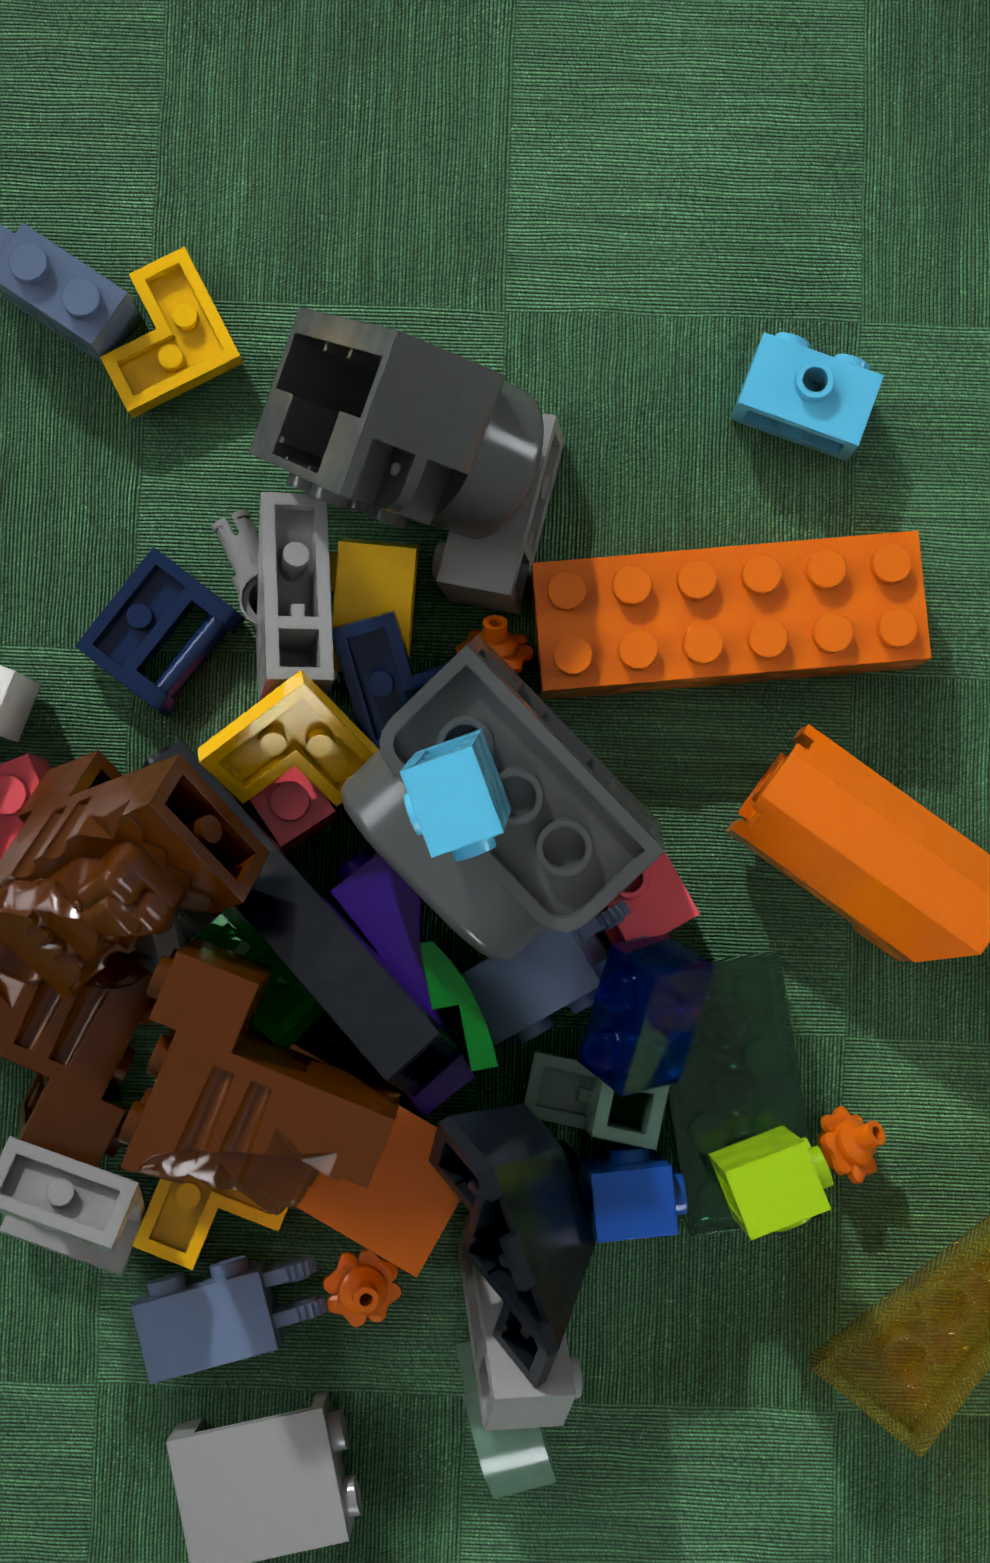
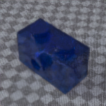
[578,934,714,1096]

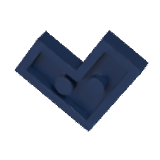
[332,610,447,749]

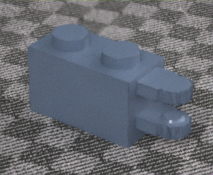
[0,223,142,365]
[462,900,652,1046]
[130,1255,328,1384]

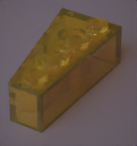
[808,1214,990,1458]

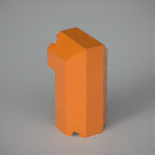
[726,724,990,963]

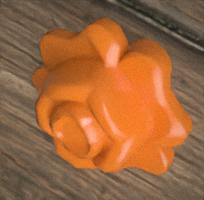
[455,615,534,674]
[817,1106,886,1184]
[323,1248,402,1328]

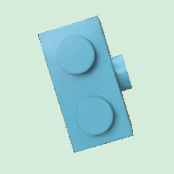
[730,332,884,462]
[400,729,511,861]

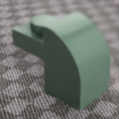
[521,1049,670,1150]
[456,1341,557,1499]

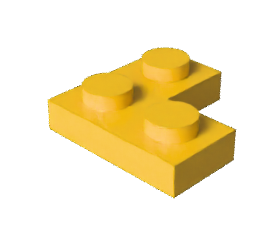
[100,246,244,419]
[198,670,378,807]
[132,1175,288,1270]

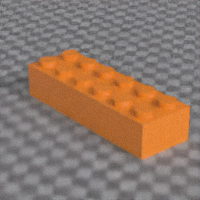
[530,530,932,700]

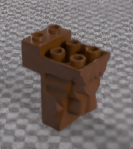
[0,750,270,999]
[118,937,401,1215]
[0,939,156,1168]

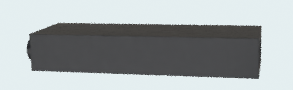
[142,738,464,1097]

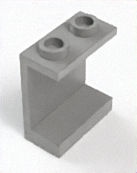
[0,1136,146,1277]
[166,1391,362,1563]

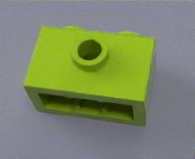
[708,1125,834,1241]

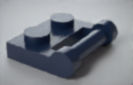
[75,547,245,718]

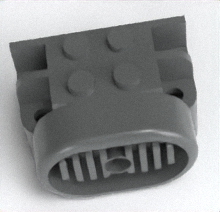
[248,307,544,539]
[341,634,665,961]

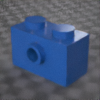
[578,1145,687,1243]

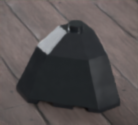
[429,1104,596,1389]

